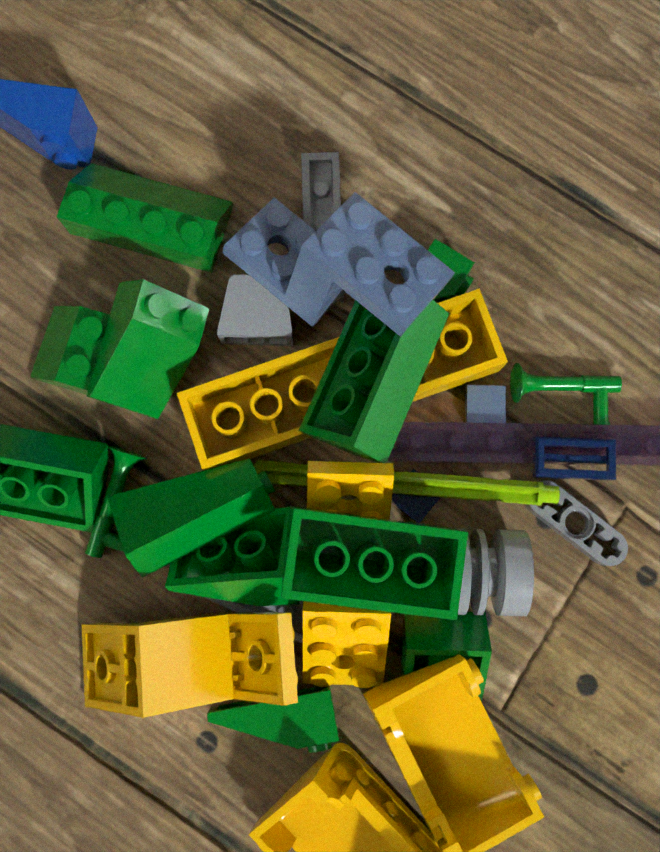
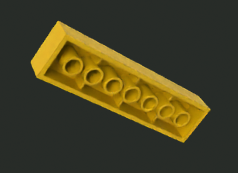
[177,288,508,470]

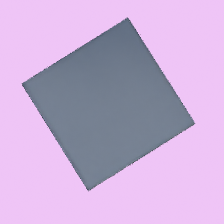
[465,385,506,426]

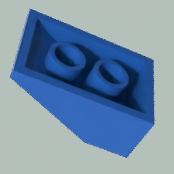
[0,79,98,170]

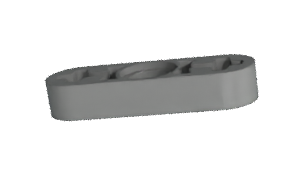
[525,480,628,566]

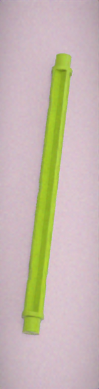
[252,460,560,506]

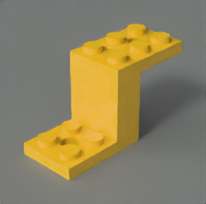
[303,461,394,688]
[81,612,298,718]

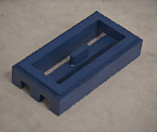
[533,437,616,481]

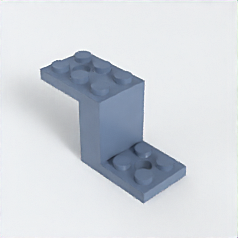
[223,192,455,337]

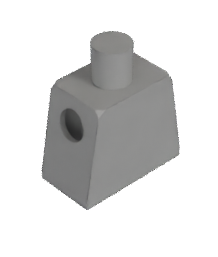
[217,274,294,346]

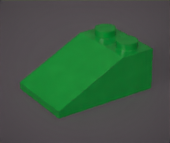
[86,279,209,419]
[165,507,300,607]

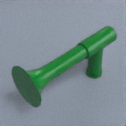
[510,363,622,427]
[85,446,147,558]

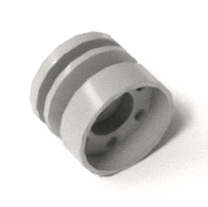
[456,528,534,616]

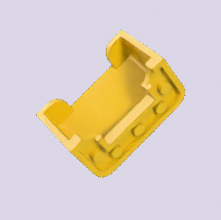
[362,655,544,852]
[248,743,442,852]

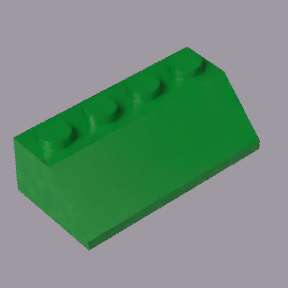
[57,163,234,273]
[298,300,449,463]
[0,424,108,532]
[281,506,468,620]

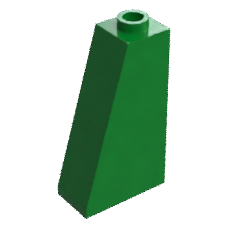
[107,458,275,578]

